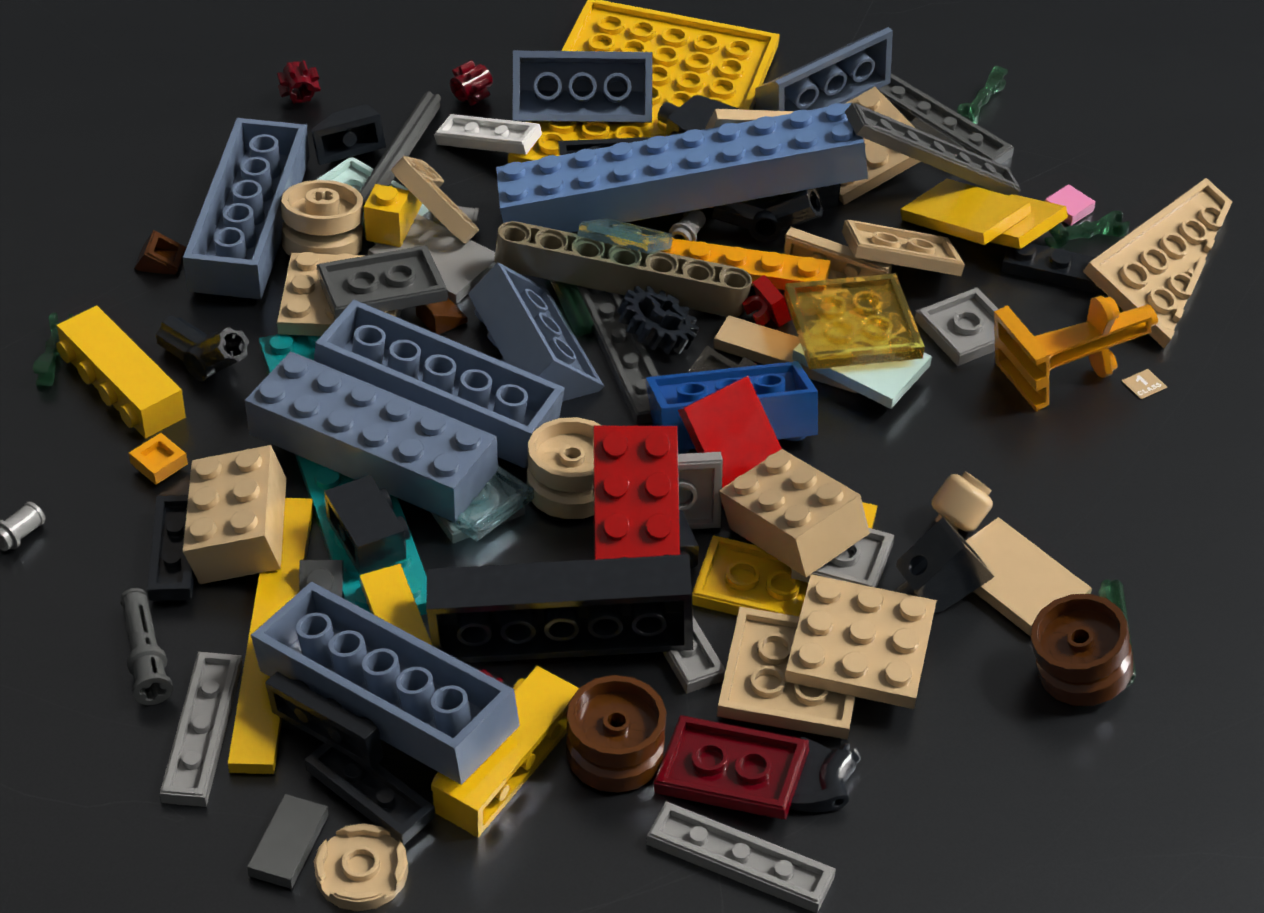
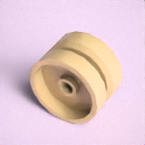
[281,180,363,256]
[527,417,601,519]

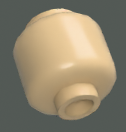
[931,471,993,532]

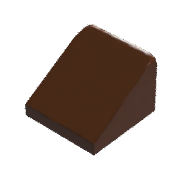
[134,230,187,275]
[415,298,468,335]

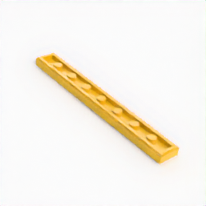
[228,498,314,774]

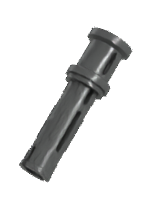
[120,588,173,705]

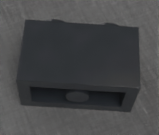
[324,475,410,575]

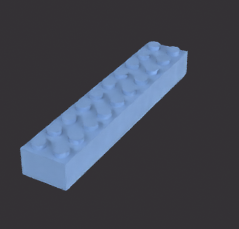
[496,103,868,232]

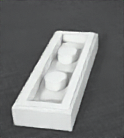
[434,114,542,155]

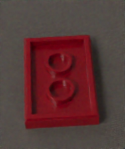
[653,715,809,820]

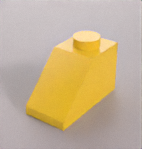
[363,184,422,247]

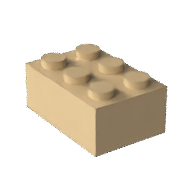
[183,445,286,584]
[719,449,870,577]

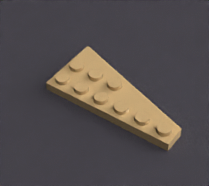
[1083,178,1232,348]

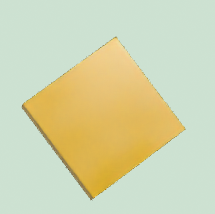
[990,194,1068,249]

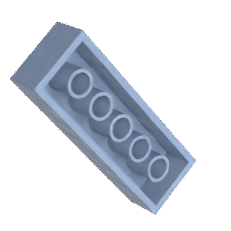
[183,118,310,299]
[314,300,565,468]
[245,351,498,522]
[251,582,520,785]

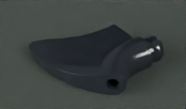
[789,737,861,812]

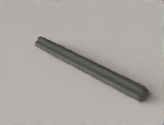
[359,91,441,212]

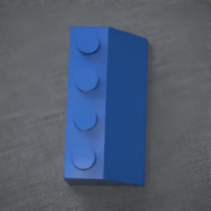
[646,361,818,454]

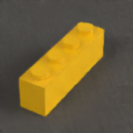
[56,305,186,439]
[431,666,579,838]

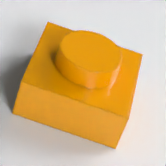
[129,433,188,485]

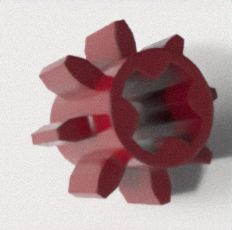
[277,60,321,104]
[450,60,493,106]

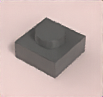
[299,560,344,598]

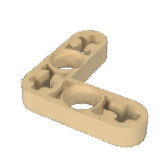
[391,156,479,244]

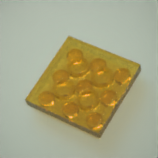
[784,273,925,370]

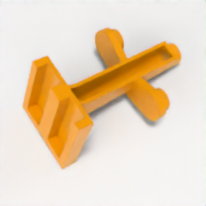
[994,296,1158,412]

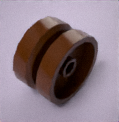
[1031,594,1133,706]
[566,675,667,793]

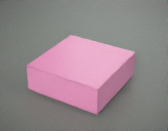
[1045,184,1096,226]

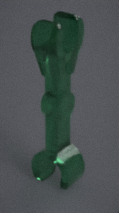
[957,65,1008,124]
[1044,211,1131,249]
[33,312,74,386]

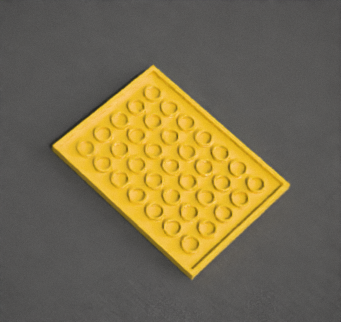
[508,0,779,208]

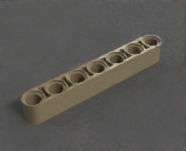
[494,221,752,317]

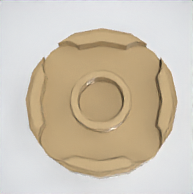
[314,823,408,911]

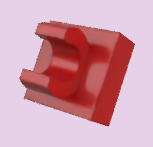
[742,275,791,327]

